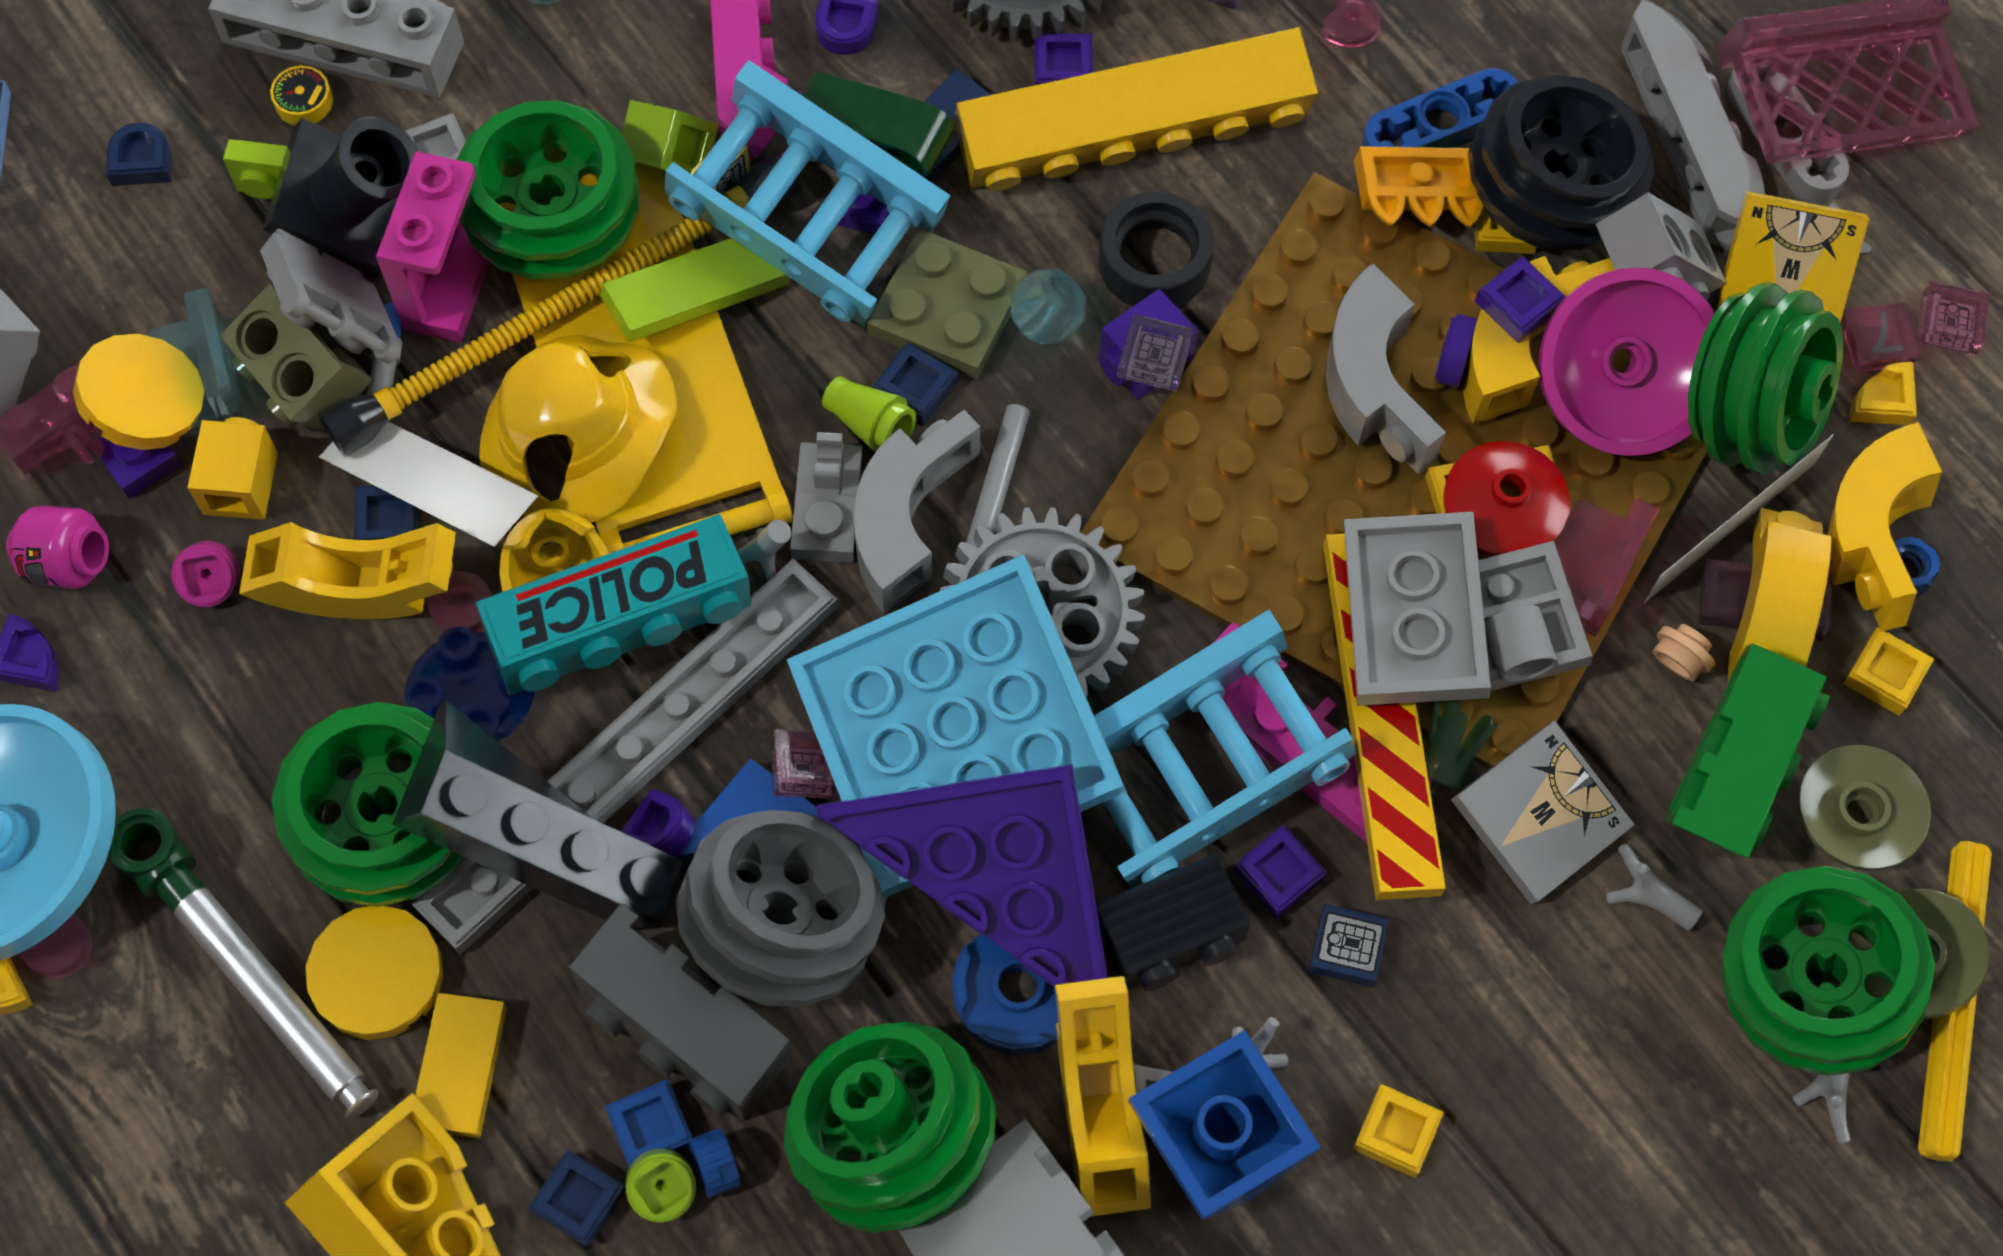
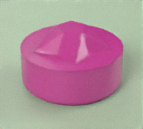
[171,541,240,607]

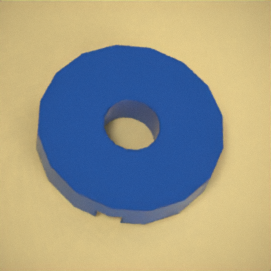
[952,935,1058,1055]

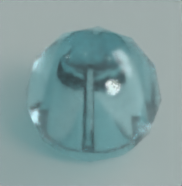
[1011,268,1086,344]

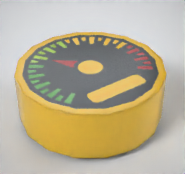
[270,65,333,125]

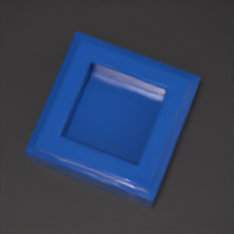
[604,1079,692,1167]

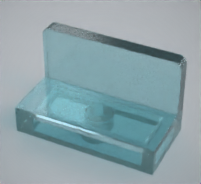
[149,287,245,438]

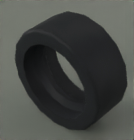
[1099,191,1213,307]

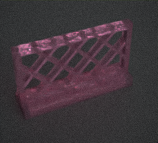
[1715,0,1979,164]

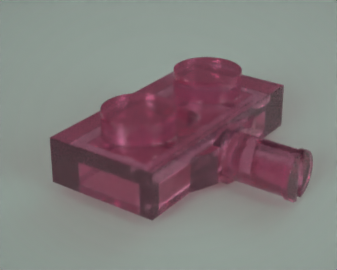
[0,362,104,475]

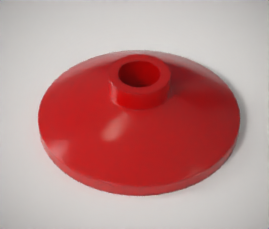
[1443,441,1570,557]

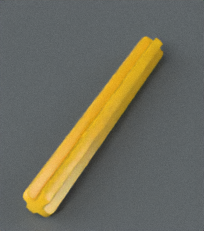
[1918,841,1992,1162]

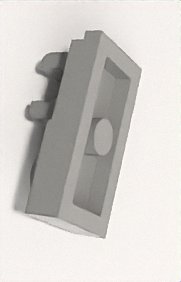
[790,432,863,563]

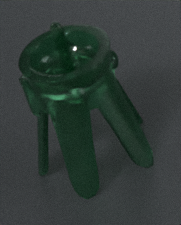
[1424,700,1498,797]

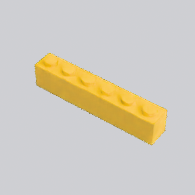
[953,27,1318,191]

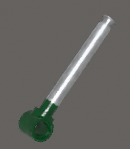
[108,808,379,1118]

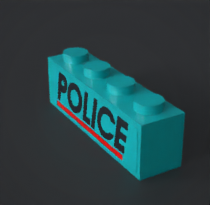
[476,514,751,695]

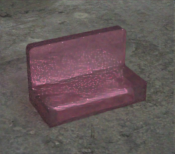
[1555,498,1659,637]

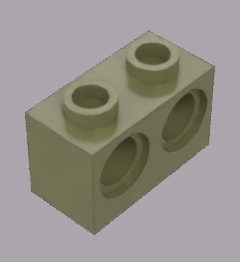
[220,283,373,433]

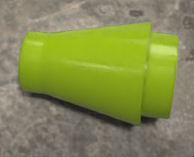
[822,376,916,452]

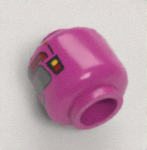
[6,505,109,590]

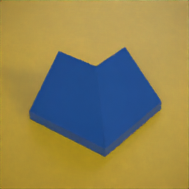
[1128,1030,1321,1221]

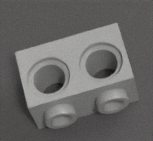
[1596,192,1727,301]

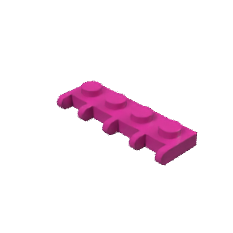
[1212,622,1434,843]

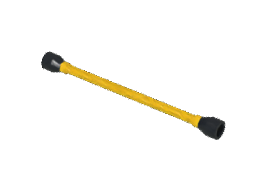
[318,152,803,457]

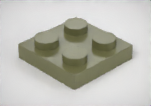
[867,228,1028,380]

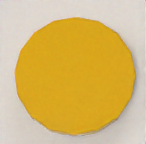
[73,334,205,450]
[306,905,444,1040]

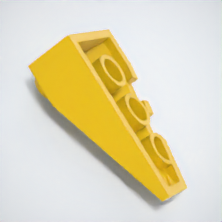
[285,1093,501,1256]

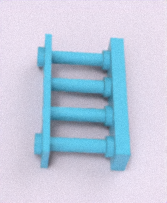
[664,60,951,327]
[1094,610,1357,888]

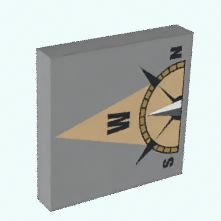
[1451,720,1635,904]

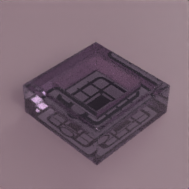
[1117,314,1194,391]

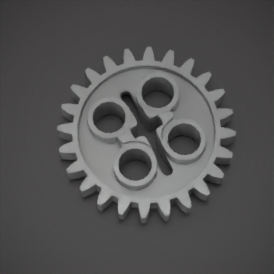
[939,507,1145,697]

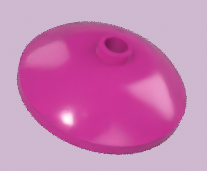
[1539,268,1714,456]

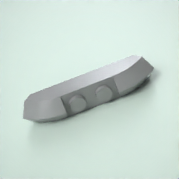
[1621,0,1765,251]

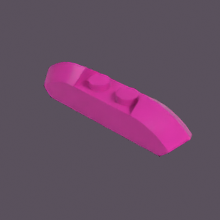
[710,0,787,160]

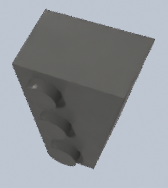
[569,903,793,1121]

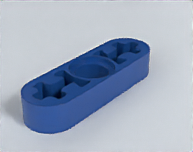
[1361,68,1518,148]

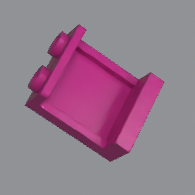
[376,151,490,343]

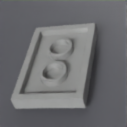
[1344,512,1491,706]

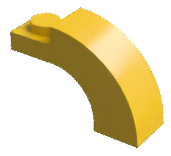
[1462,256,1615,424]
[1827,422,1942,631]
[1728,508,1831,682]
[239,522,456,620]
[1055,976,1151,1217]

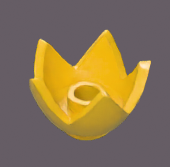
[499,508,610,592]

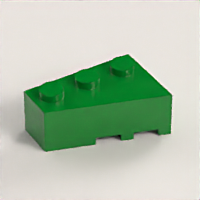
[1662,643,1830,859]

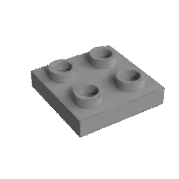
[1478,541,1592,691]

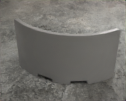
[898,1119,1124,1256]

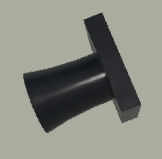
[263,117,418,278]

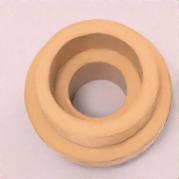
[1652,624,1716,681]

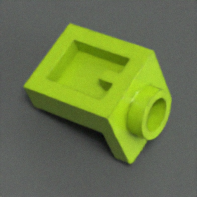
[223,139,287,199]

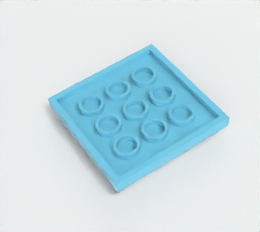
[786,554,1127,898]

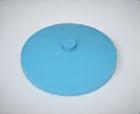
[0,704,116,960]

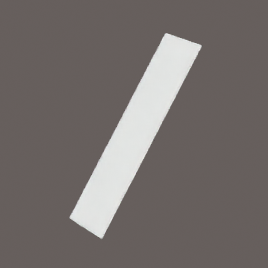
[319,421,538,547]
[1644,434,1834,603]

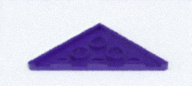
[816,763,1108,988]

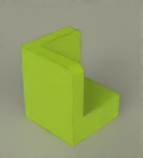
[622,100,719,174]

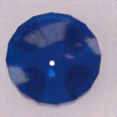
[404,626,535,741]

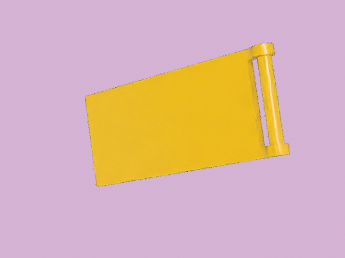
[499,163,793,553]

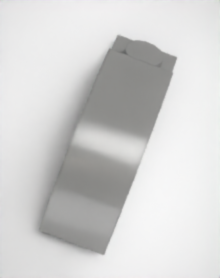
[1326,263,1446,475]
[854,409,980,614]

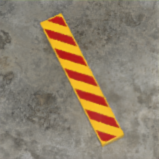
[1323,534,1446,900]

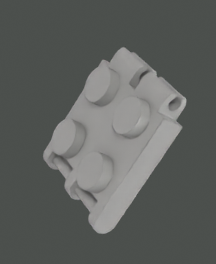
[260,229,401,364]

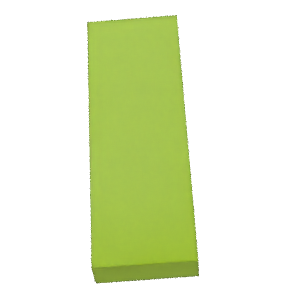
[600,238,790,343]

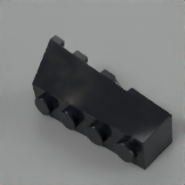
[392,700,683,928]

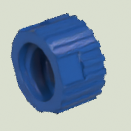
[1894,537,1940,597]
[688,1128,741,1198]

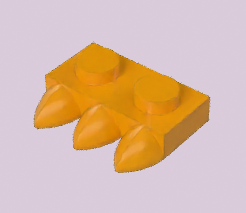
[1354,146,1483,227]

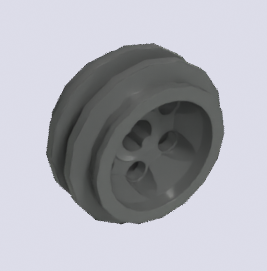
[676,810,885,1007]

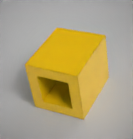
[187,417,278,520]

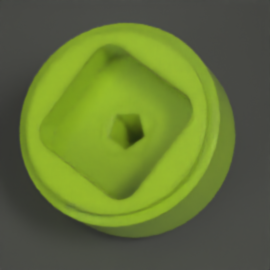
[626,1148,696,1222]

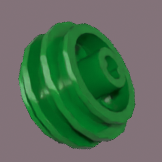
[457,100,639,280]
[1688,282,1843,476]
[272,702,464,907]
[1721,866,1935,1076]
[784,1021,996,1233]

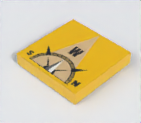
[1714,191,1870,322]

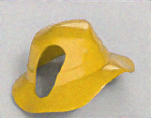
[479,335,678,523]

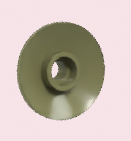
[1798,745,1931,871]
[1850,889,1990,1019]

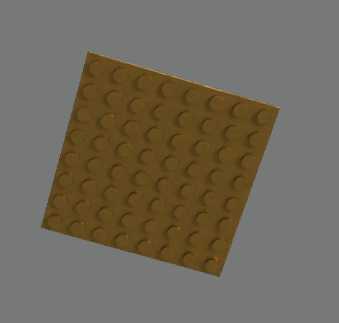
[1081,172,1707,769]

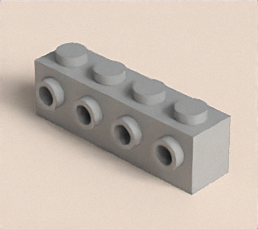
[208,0,464,99]

